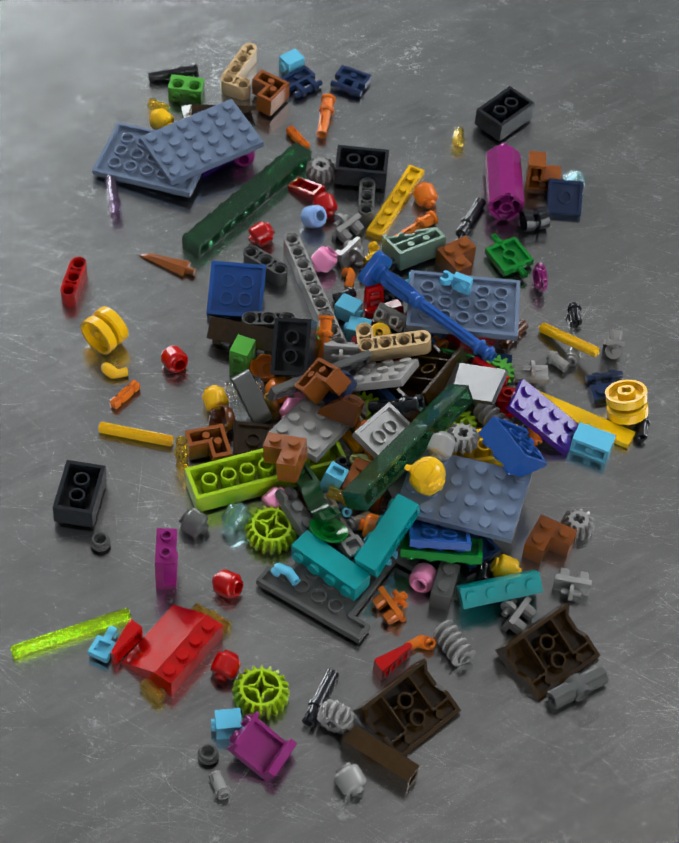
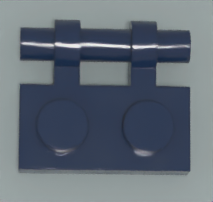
[281,65,323,99]
[330,65,372,97]
[585,370,623,404]

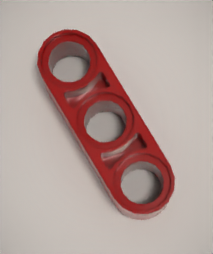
[60,257,87,307]

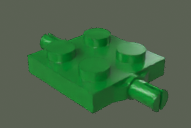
[485,233,534,279]

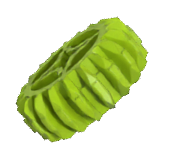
[244,505,298,556]
[232,665,290,720]

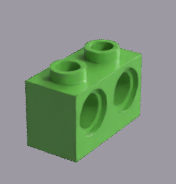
[168,74,205,104]
[229,334,256,376]

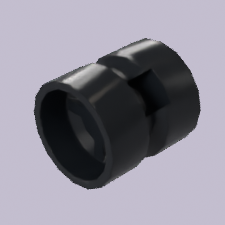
[519,206,550,232]

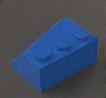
[479,416,547,477]

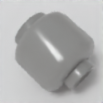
[427,431,456,461]
[334,762,367,797]

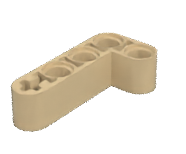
[221,43,257,100]
[356,323,432,362]

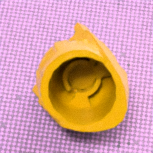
[404,456,446,496]

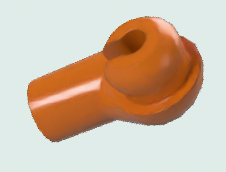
[404,634,436,651]

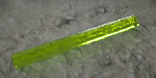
[10,608,132,658]

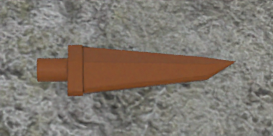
[138,253,197,277]

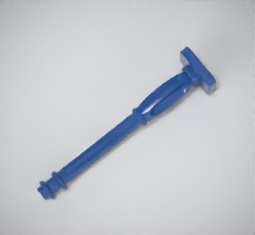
[358,250,497,362]

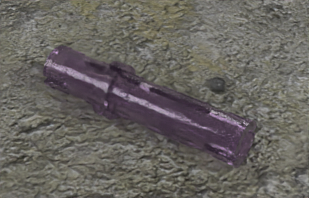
[105,175,122,220]

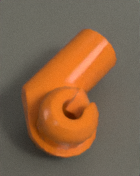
[341,267,356,289]

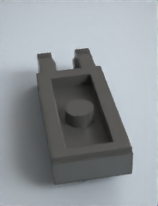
[275,486,312,537]

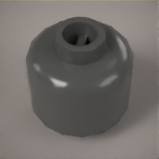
[179,508,210,538]

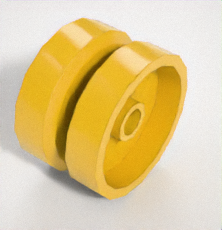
[80,306,128,355]
[605,379,649,425]

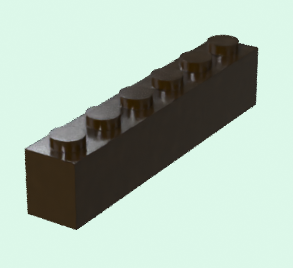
[206,316,321,362]

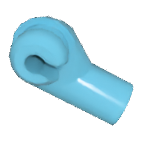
[338,498,353,518]
[271,563,300,586]

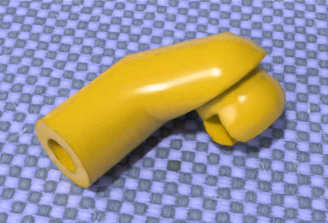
[363,241,380,265]
[101,362,129,379]

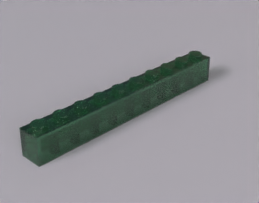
[182,142,312,259]
[341,384,474,511]

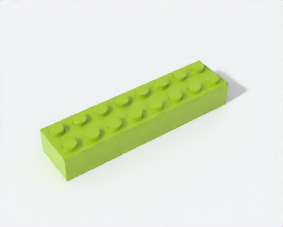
[185,440,346,512]

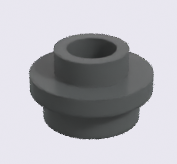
[90,532,111,551]
[197,743,219,765]

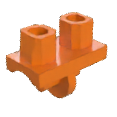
[372,585,408,625]

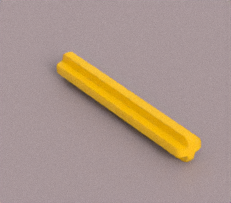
[539,322,600,357]
[98,422,174,447]

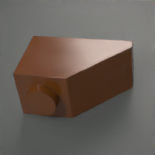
[317,394,365,428]

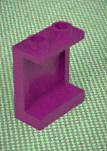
[155,528,178,590]
[227,711,297,782]

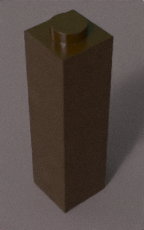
[341,724,420,791]

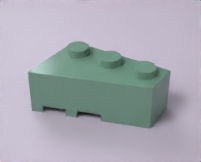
[382,227,446,271]

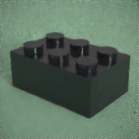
[474,86,535,141]
[334,145,389,189]
[270,317,317,378]
[52,460,107,528]

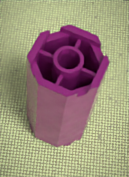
[485,143,524,220]

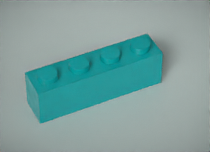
[354,493,420,578]
[291,530,371,601]
[456,569,543,609]

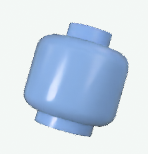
[301,205,327,228]

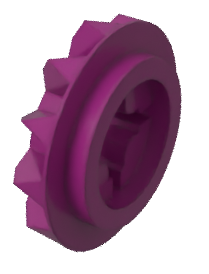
[533,263,548,292]

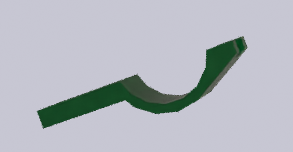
[295,461,341,524]

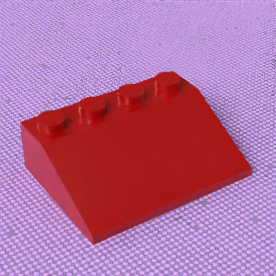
[122,604,223,696]

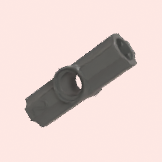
[546,666,609,709]

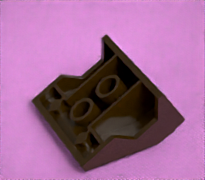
[387,344,468,411]
[495,603,601,700]
[353,658,461,756]

